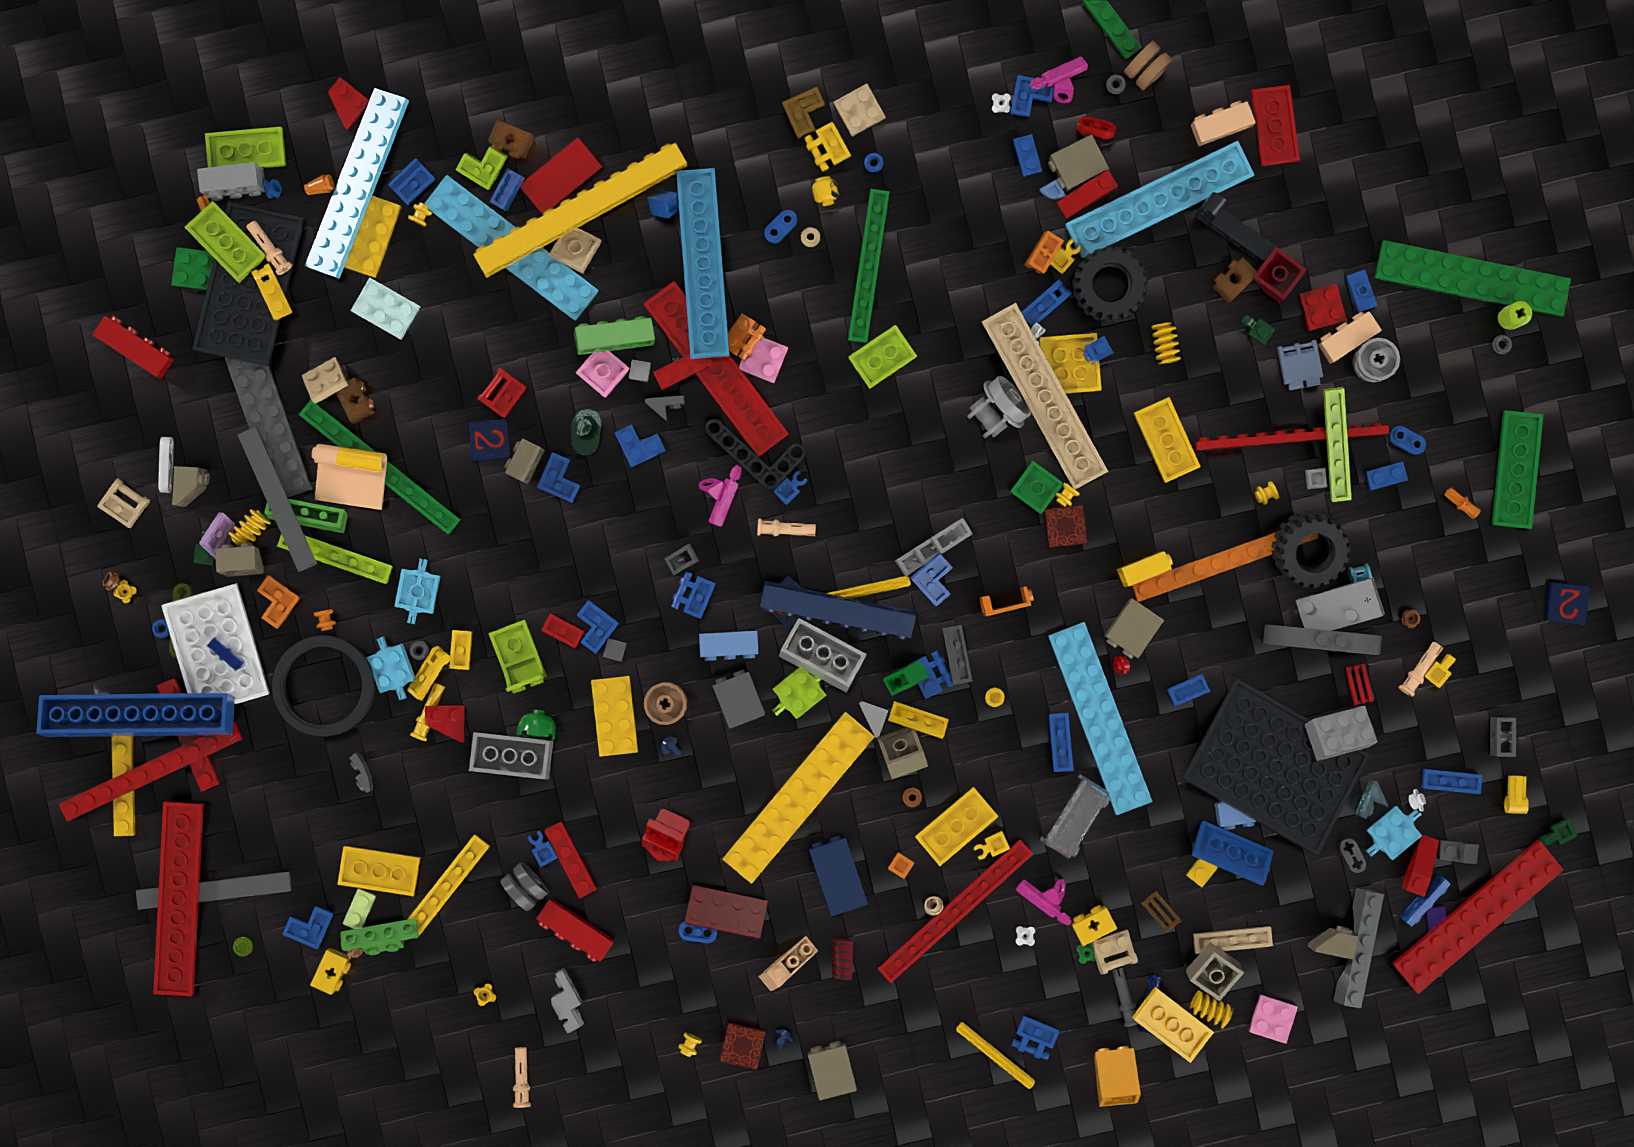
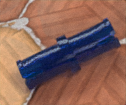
[207,637,244,672]

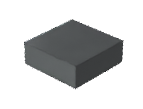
[603,638,627,662]

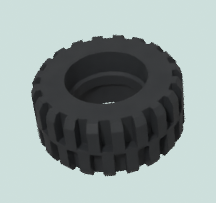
[1072,246,1148,322]
[1272,511,1351,588]

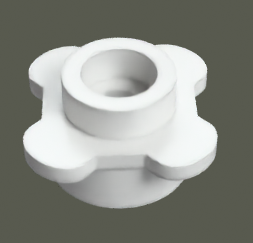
[992,94,1011,113]
[1409,789,1426,812]
[1016,926,1035,946]

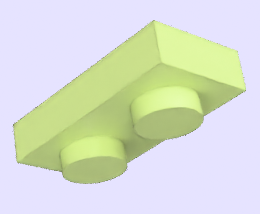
[343,888,377,929]

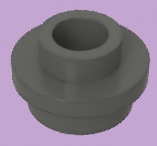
[1106,75,1126,94]
[1492,335,1512,354]
[410,641,429,660]

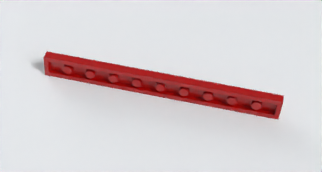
[1194,422,1389,451]
[59,722,243,821]
[878,839,1033,983]

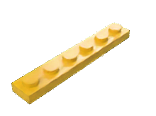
[112,736,135,836]
[407,834,490,937]

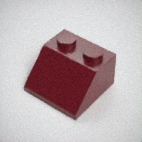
[1253,247,1307,303]

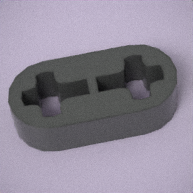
[1338,838,1366,873]

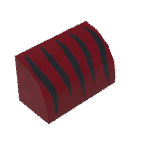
[832,938,853,980]

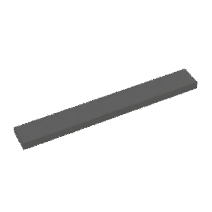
[238,427,317,572]
[136,871,292,910]

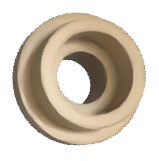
[801,228,820,247]
[924,896,943,916]

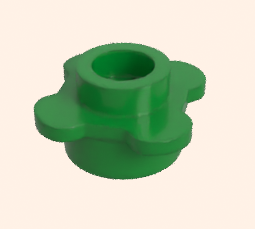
[1076,943,1096,964]

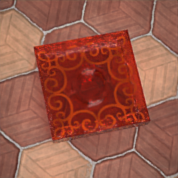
[1044,505,1088,548]
[720,1023,766,1070]

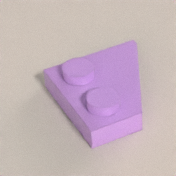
[199,512,235,559]

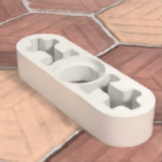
[158,437,174,493]

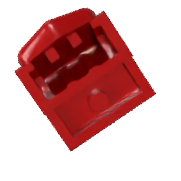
[642,809,690,862]

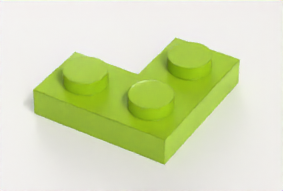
[456,146,508,190]

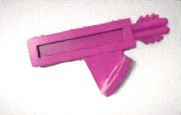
[1029,57,1088,104]
[699,465,742,527]
[1016,879,1072,925]

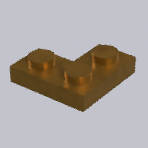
[782,87,825,138]

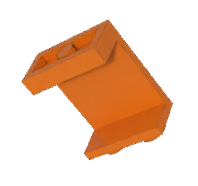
[979,586,1034,616]

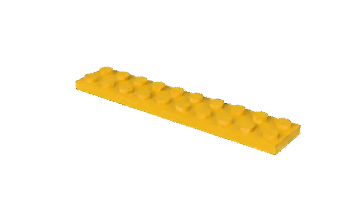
[722,712,875,884]

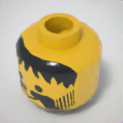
[812,176,839,206]

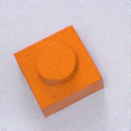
[888,852,914,879]

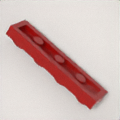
[544,821,597,899]

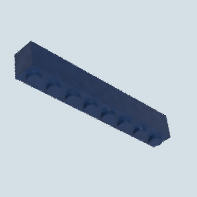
[760,581,916,639]

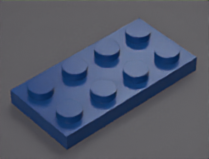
[1192,821,1274,886]

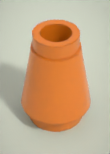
[304,174,335,196]

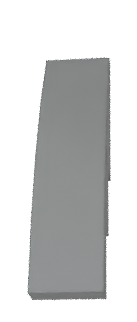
[895,518,973,576]

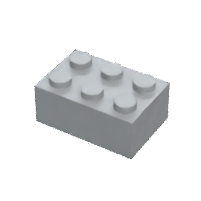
[197,162,265,201]
[1305,706,1377,761]

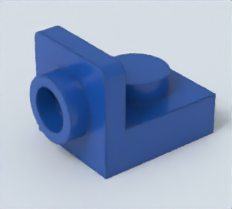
[1083,336,1113,364]

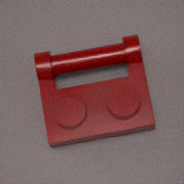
[477,367,527,419]

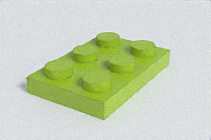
[848,325,917,389]

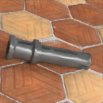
[1111,967,1139,1027]

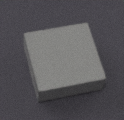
[629,360,651,382]
[1305,468,1328,489]

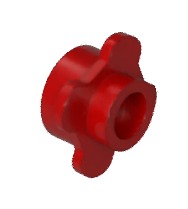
[1113,656,1130,675]

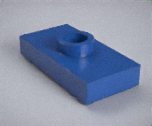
[490,168,525,211]
[1346,270,1377,313]
[1167,674,1210,707]

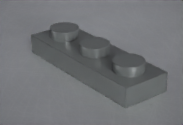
[942,625,972,685]

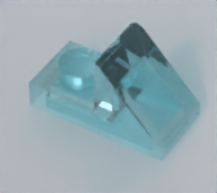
[1356,779,1388,819]

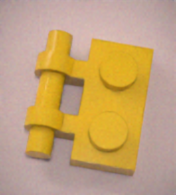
[804,122,851,172]

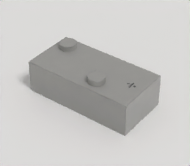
[1296,577,1385,631]
[779,618,867,693]
[469,732,553,779]

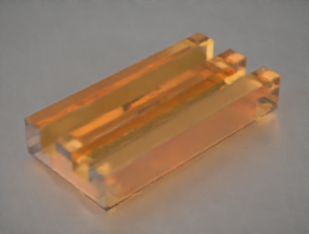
[1142,891,1182,933]

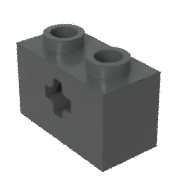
[1490,717,1516,757]

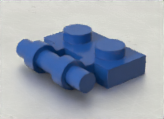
[671,571,716,619]
[908,650,953,699]
[1011,1015,1059,1060]

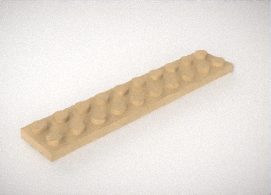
[982,303,1108,489]

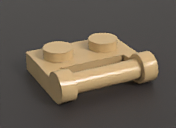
[97,478,150,528]
[1091,929,1138,974]

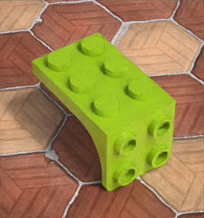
[489,620,547,694]

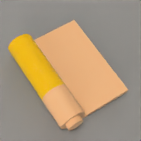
[312,444,387,510]

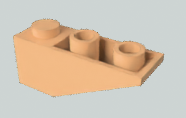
[759,936,818,991]

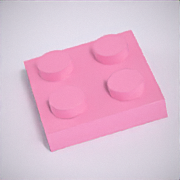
[739,336,788,383]
[576,351,630,398]
[1248,994,1298,1044]

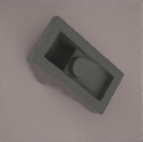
[645,396,685,421]
[1438,840,1479,864]

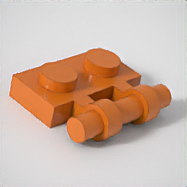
[728,313,766,360]

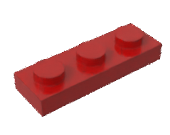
[653,354,713,390]

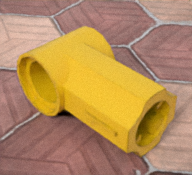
[1504,776,1528,814]

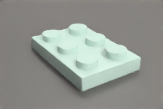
[351,278,420,340]

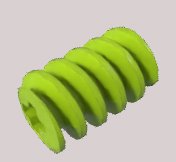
[1498,301,1532,330]

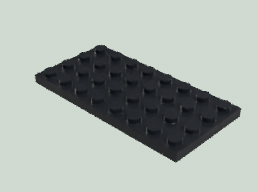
[192,202,304,367]

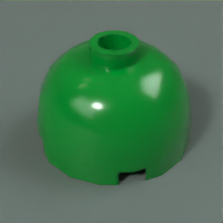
[516,710,556,740]

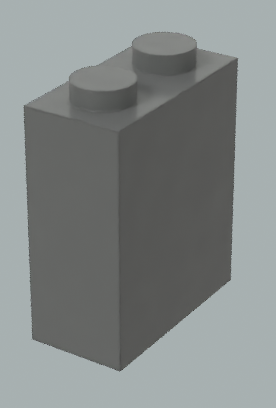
[713,669,765,729]

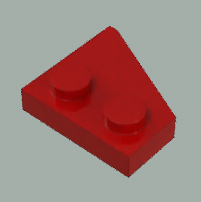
[328,77,369,131]
[425,705,464,743]

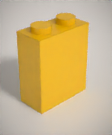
[1117,551,1173,587]

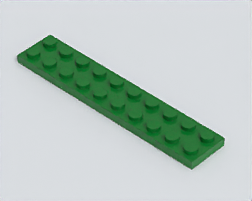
[1374,240,1571,317]

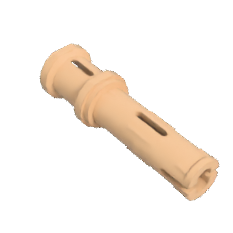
[246,221,292,275]
[757,518,816,537]
[1398,642,1443,697]
[513,1047,531,1108]

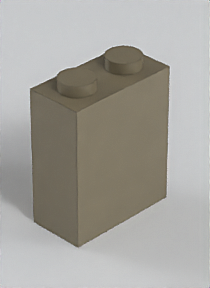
[1048,135,1109,192]
[1104,598,1164,659]
[808,1041,857,1100]

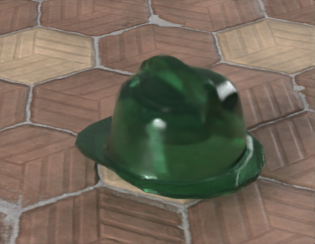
[571,409,601,455]

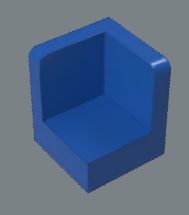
[647,190,679,218]

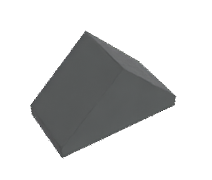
[665,544,700,575]

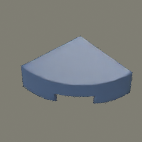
[1040,180,1066,200]

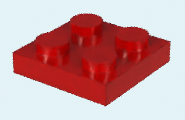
[1298,284,1347,331]

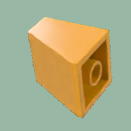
[1094,1046,1141,1107]

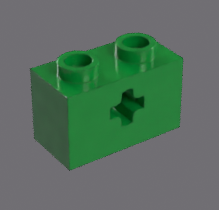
[883,660,929,696]

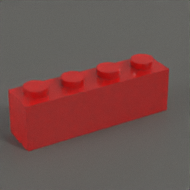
[92,316,174,379]
[537,898,615,962]

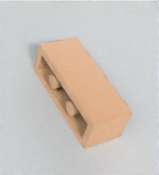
[1191,101,1256,146]
[1318,311,1382,364]

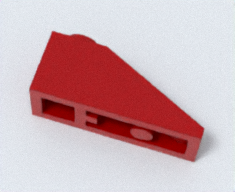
[1057,170,1118,219]
[1401,834,1439,897]

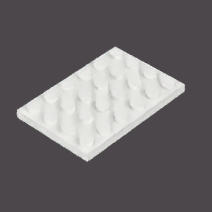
[161,584,270,704]

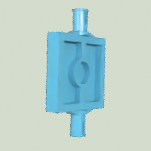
[394,559,441,624]
[367,637,416,700]
[1366,806,1422,860]

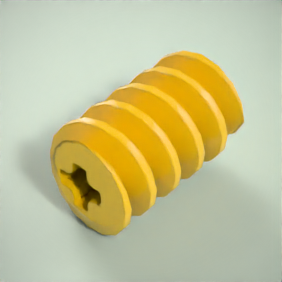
[1151,323,1181,364]
[229,509,272,547]
[1190,990,1233,1029]

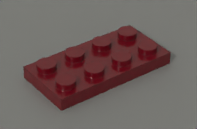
[684,885,768,940]

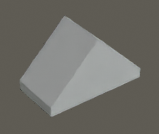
[859,701,888,738]

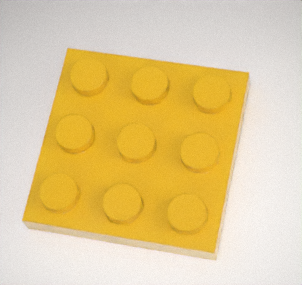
[1039,333,1101,394]

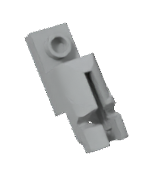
[551,968,584,1033]

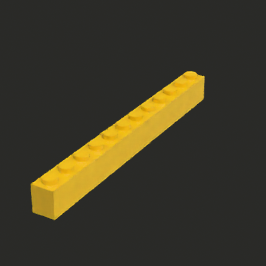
[473,143,687,278]

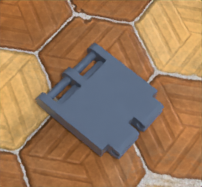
[1277,340,1323,391]

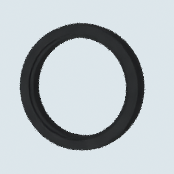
[272,635,375,737]

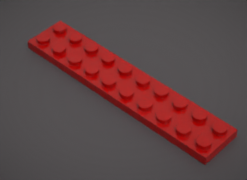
[644,281,789,457]
[153,801,204,996]
[1392,840,1563,994]

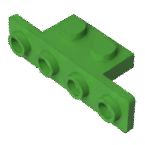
[341,919,419,955]

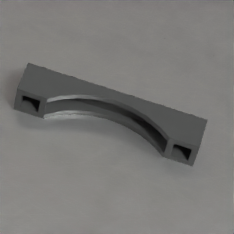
[1334,888,1384,1008]

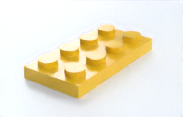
[344,196,401,278]
[1133,397,1201,483]
[591,676,638,757]
[915,787,998,866]
[337,846,421,896]
[1132,987,1214,1063]

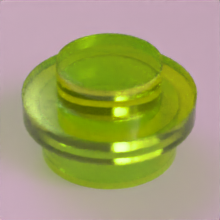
[233,937,253,956]

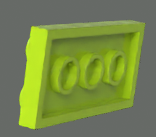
[205,127,286,168]
[185,201,266,283]

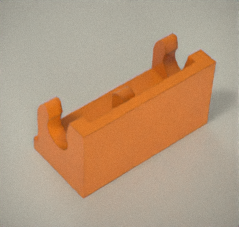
[1025,231,1064,274]

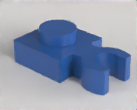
[773,471,807,505]
[528,830,558,867]

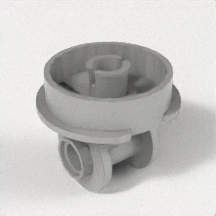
[967,376,1031,438]

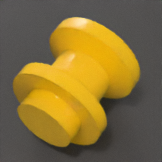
[408,203,432,227]
[1255,481,1279,505]
[1055,483,1079,507]
[678,1032,702,1057]

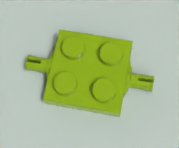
[772,667,827,719]

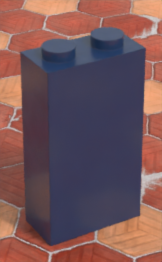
[809,835,868,916]

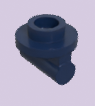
[661,736,682,756]
[774,1029,793,1049]

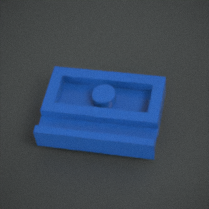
[388,158,436,206]

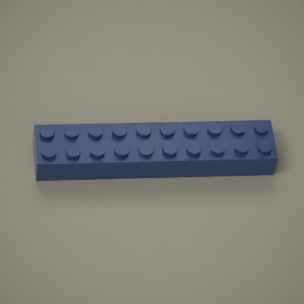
[37,693,235,737]

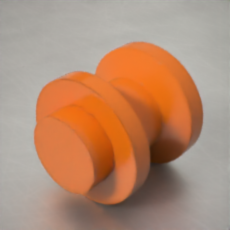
[314,609,336,631]

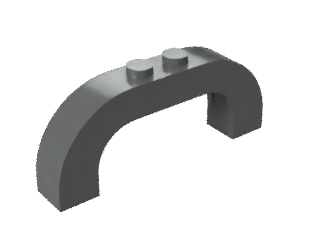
[1263,625,1382,655]

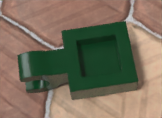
[1240,315,1275,346]
[194,531,215,565]
[1539,818,1577,846]

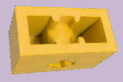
[1071,905,1117,946]
[310,948,351,995]

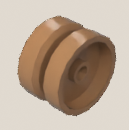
[1124,41,1173,90]
[644,682,687,725]

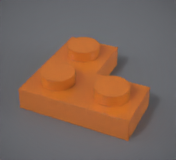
[257,575,301,629]

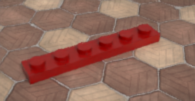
[157,678,221,792]

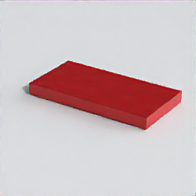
[1251,85,1300,167]
[520,138,603,215]

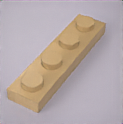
[1193,926,1273,954]

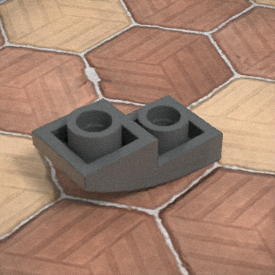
[350,752,373,793]

